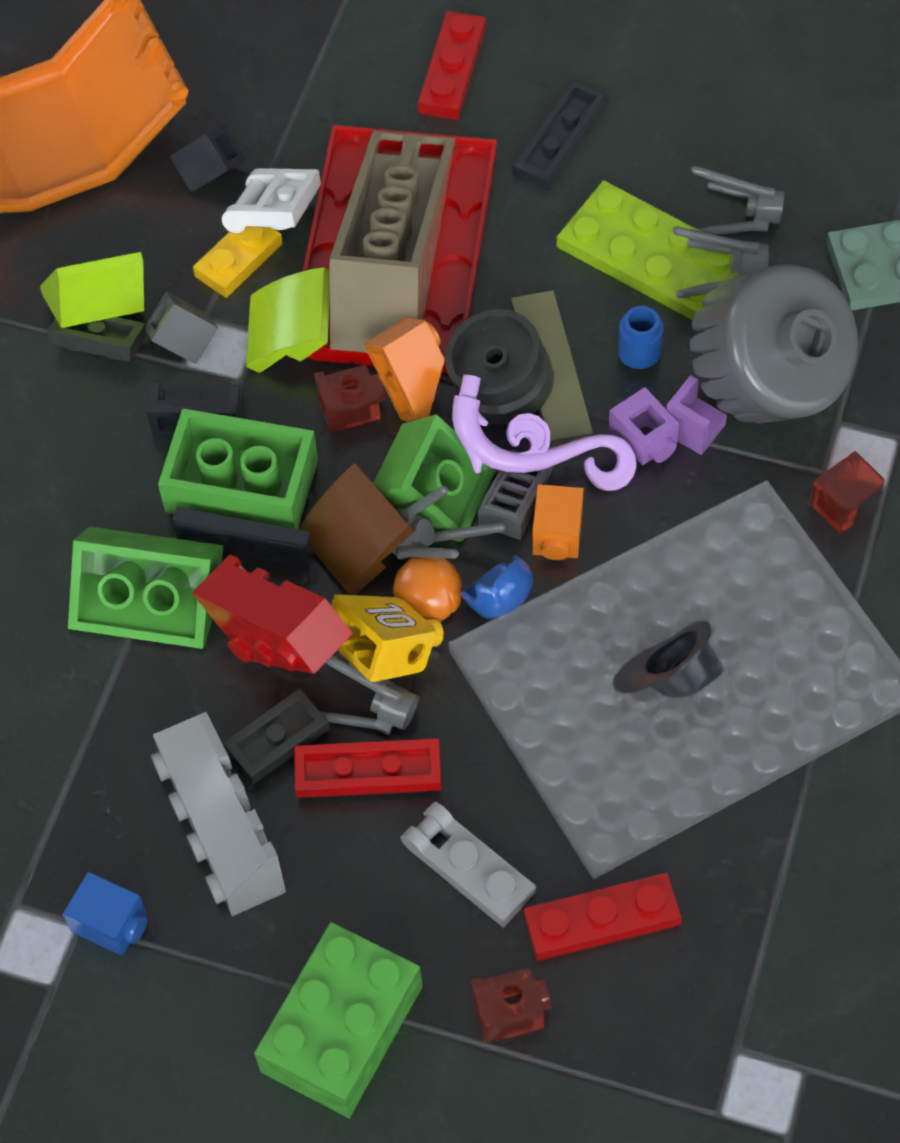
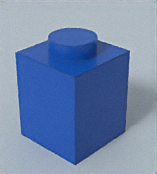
[63,872,147,956]

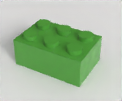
[158,408,318,530]
[254,922,422,1118]

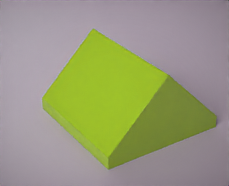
[40,252,144,328]

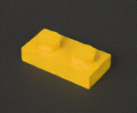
[193,226,283,298]

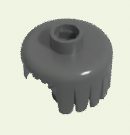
[690,264,858,424]

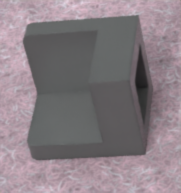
[145,291,218,363]

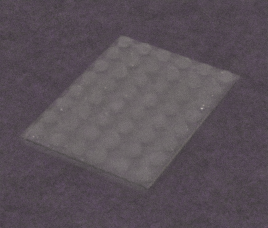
[449,480,900,879]

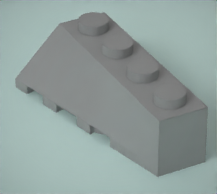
[150,712,286,916]

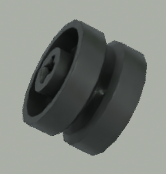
[444,310,555,424]

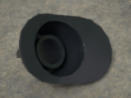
[612,620,723,698]

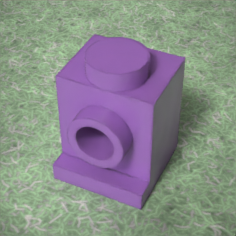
[608,387,679,465]

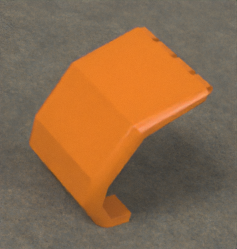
[0,0,188,213]

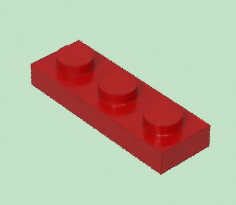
[418,11,486,120]
[295,739,441,798]
[524,873,682,961]

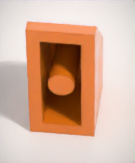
[364,317,445,422]

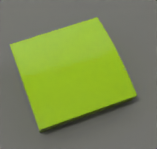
[246,267,330,373]

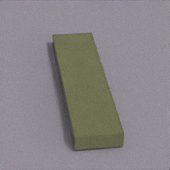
[511,290,593,448]

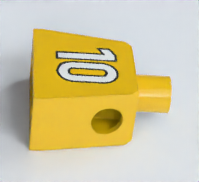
[331,595,443,682]

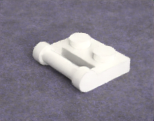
[222,168,321,233]

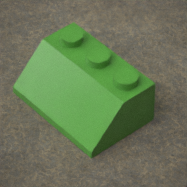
[68,526,223,649]

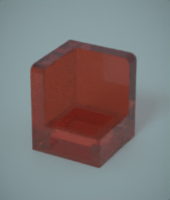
[810,451,885,534]

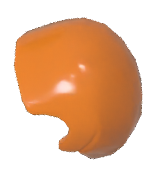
[393,557,463,622]

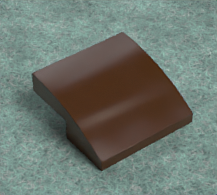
[299,463,415,595]

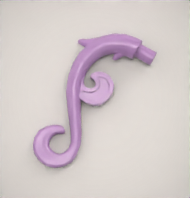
[452,374,636,491]

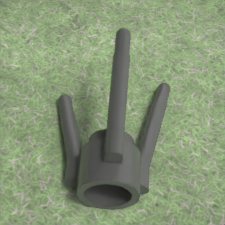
[691,166,784,235]
[673,227,769,298]
[392,486,506,560]
[320,656,419,735]

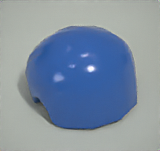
[460,555,533,619]

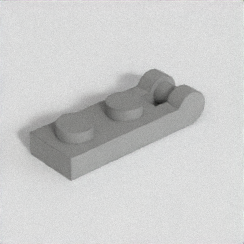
[400,802,536,928]

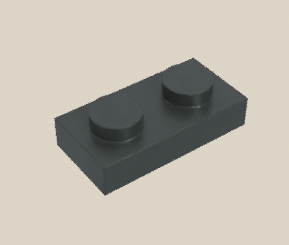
[47,317,146,362]
[223,688,330,785]

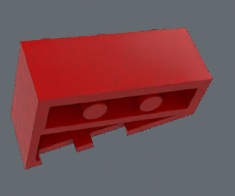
[192,555,353,674]

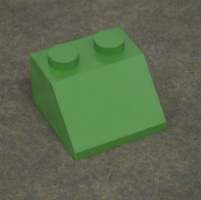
[374,415,496,542]

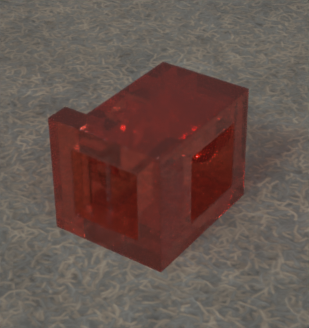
[314,364,386,433]
[471,968,551,1044]

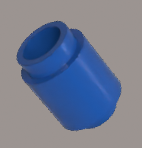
[618,306,664,369]

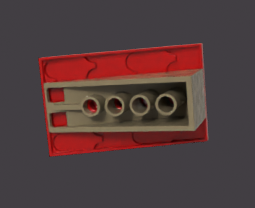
[287,125,497,373]

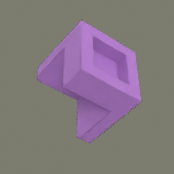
[666,375,727,455]

